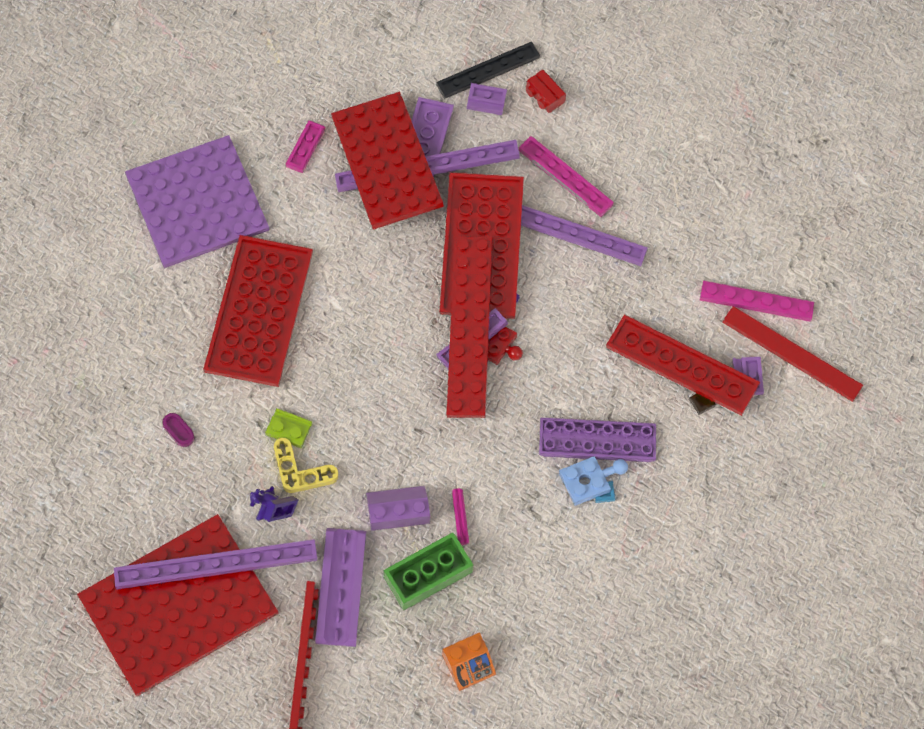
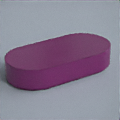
[162,413,195,447]

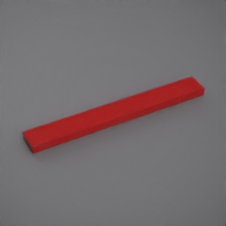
[722,306,863,402]

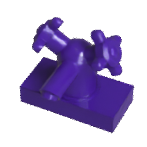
[250,486,299,522]

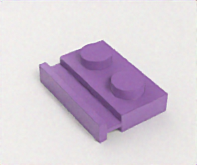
[467,83,507,115]
[732,357,764,395]

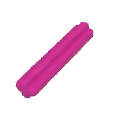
[452,488,469,545]

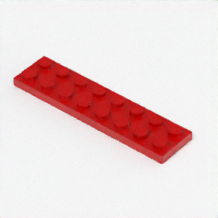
[606,314,760,416]

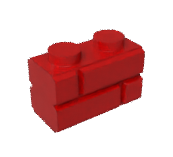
[526,69,566,113]

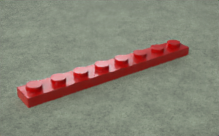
[289,581,319,729]

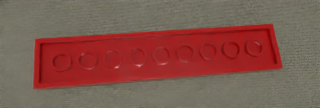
[446,237,493,418]

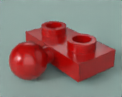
[488,327,523,365]

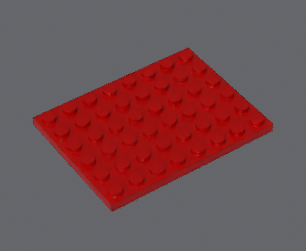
[77,514,279,697]

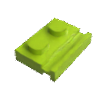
[265,408,312,449]

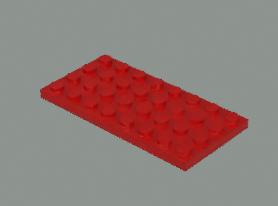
[331,91,444,230]
[439,173,524,319]
[203,235,313,387]

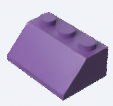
[366,486,430,531]

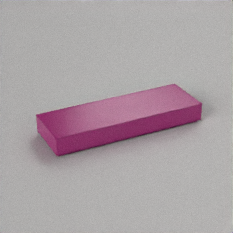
[286,120,325,173]

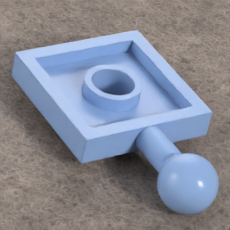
[559,456,628,506]

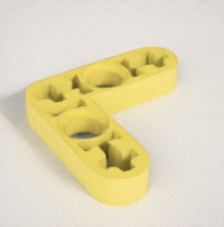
[274,438,338,493]

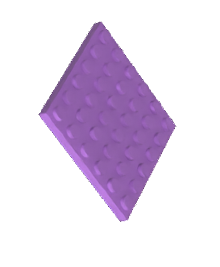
[125,135,269,268]

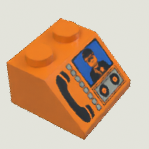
[442,632,496,691]

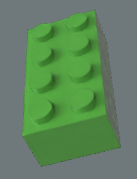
[383,532,474,611]

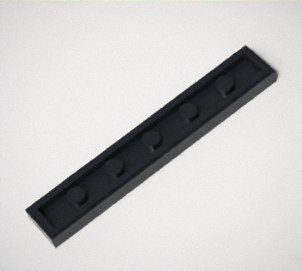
[436,41,540,99]

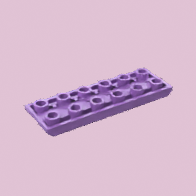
[539,418,656,462]
[315,528,366,647]

